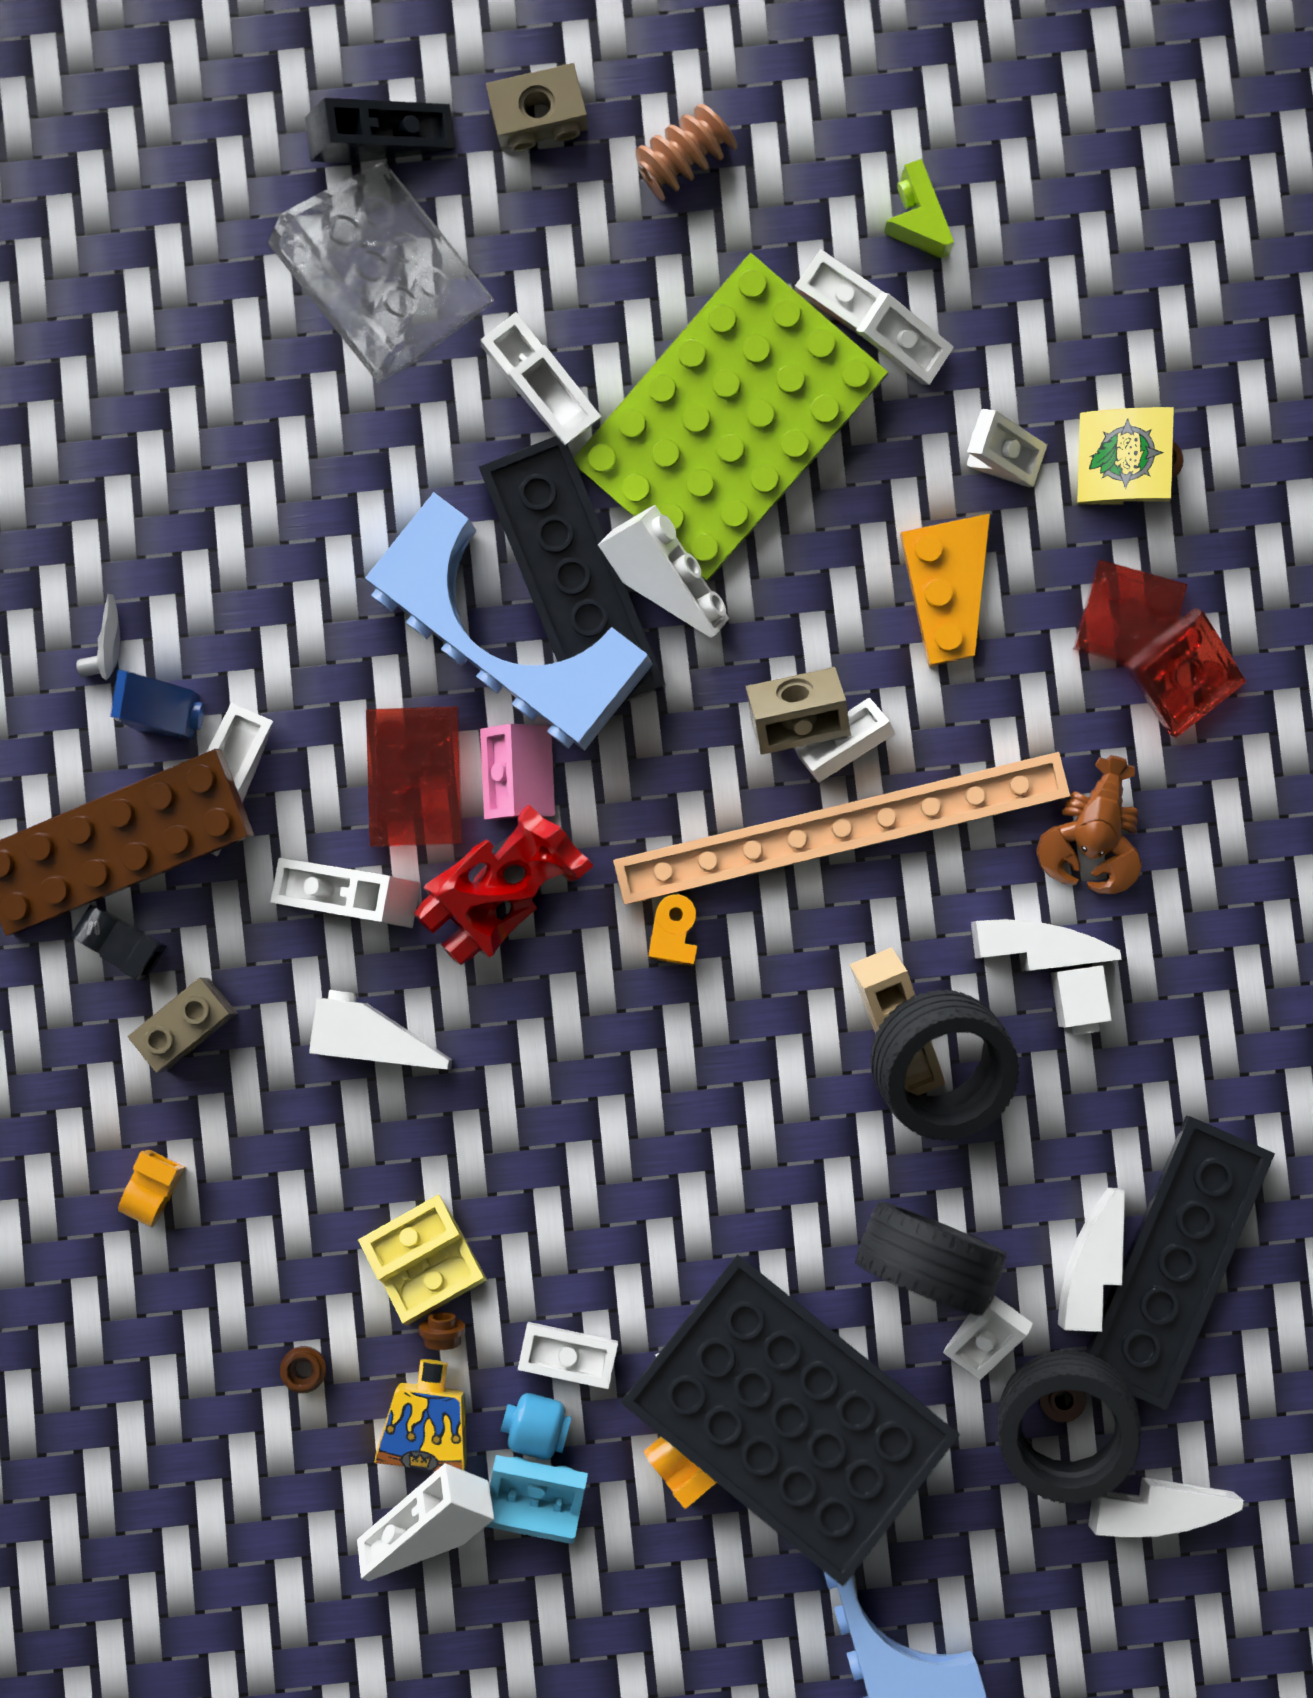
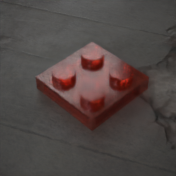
[1073,560,1188,674]
[1124,608,1247,738]

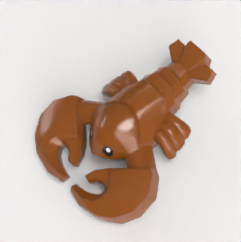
[1036,755,1142,894]

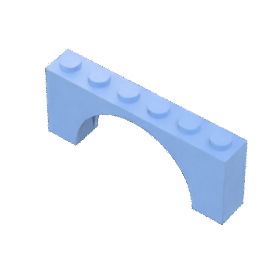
[365,492,653,751]
[823,1571,986,1698]

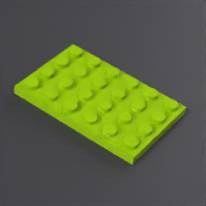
[573,252,888,581]

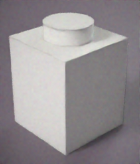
[1051,965,1112,1035]

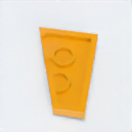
[900,513,990,667]

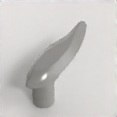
[77,594,120,680]

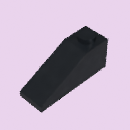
[305,98,456,163]

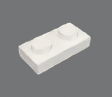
[794,249,884,339]
[856,293,954,385]
[794,697,896,783]
[517,1322,618,1389]

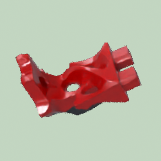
[413,805,594,965]

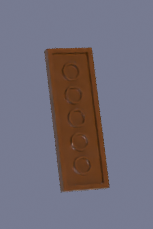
[0,749,254,936]

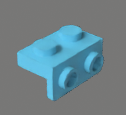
[486,1455,588,1544]

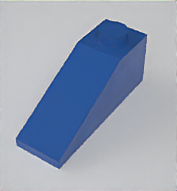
[110,670,205,740]

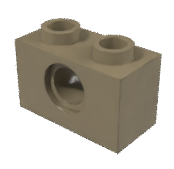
[486,63,588,152]
[746,667,851,755]
[127,977,238,1073]

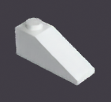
[270,858,421,928]
[309,990,452,1070]
[357,1463,494,1581]

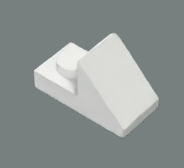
[967,409,1047,487]
[943,1296,1033,1380]

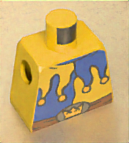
[374,1359,467,1471]

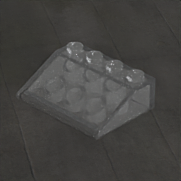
[268,160,494,384]

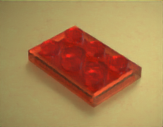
[366,706,463,848]

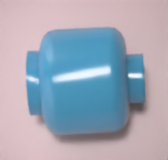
[500,1393,572,1460]

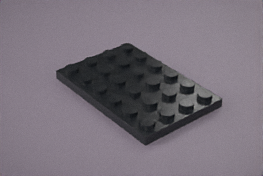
[620,1254,960,1587]

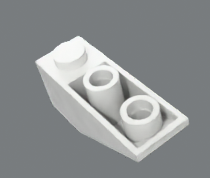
[598,505,729,638]

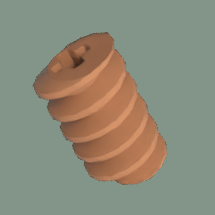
[635,104,738,201]

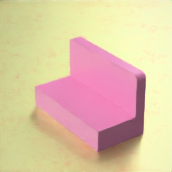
[480,724,555,820]

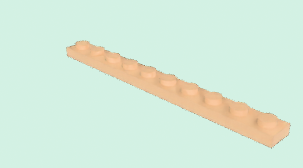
[613,752,1070,905]

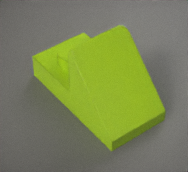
[884,158,954,258]

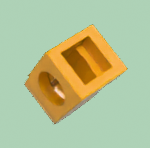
[648,894,697,966]
[118,1149,185,1228]
[643,1437,717,1509]

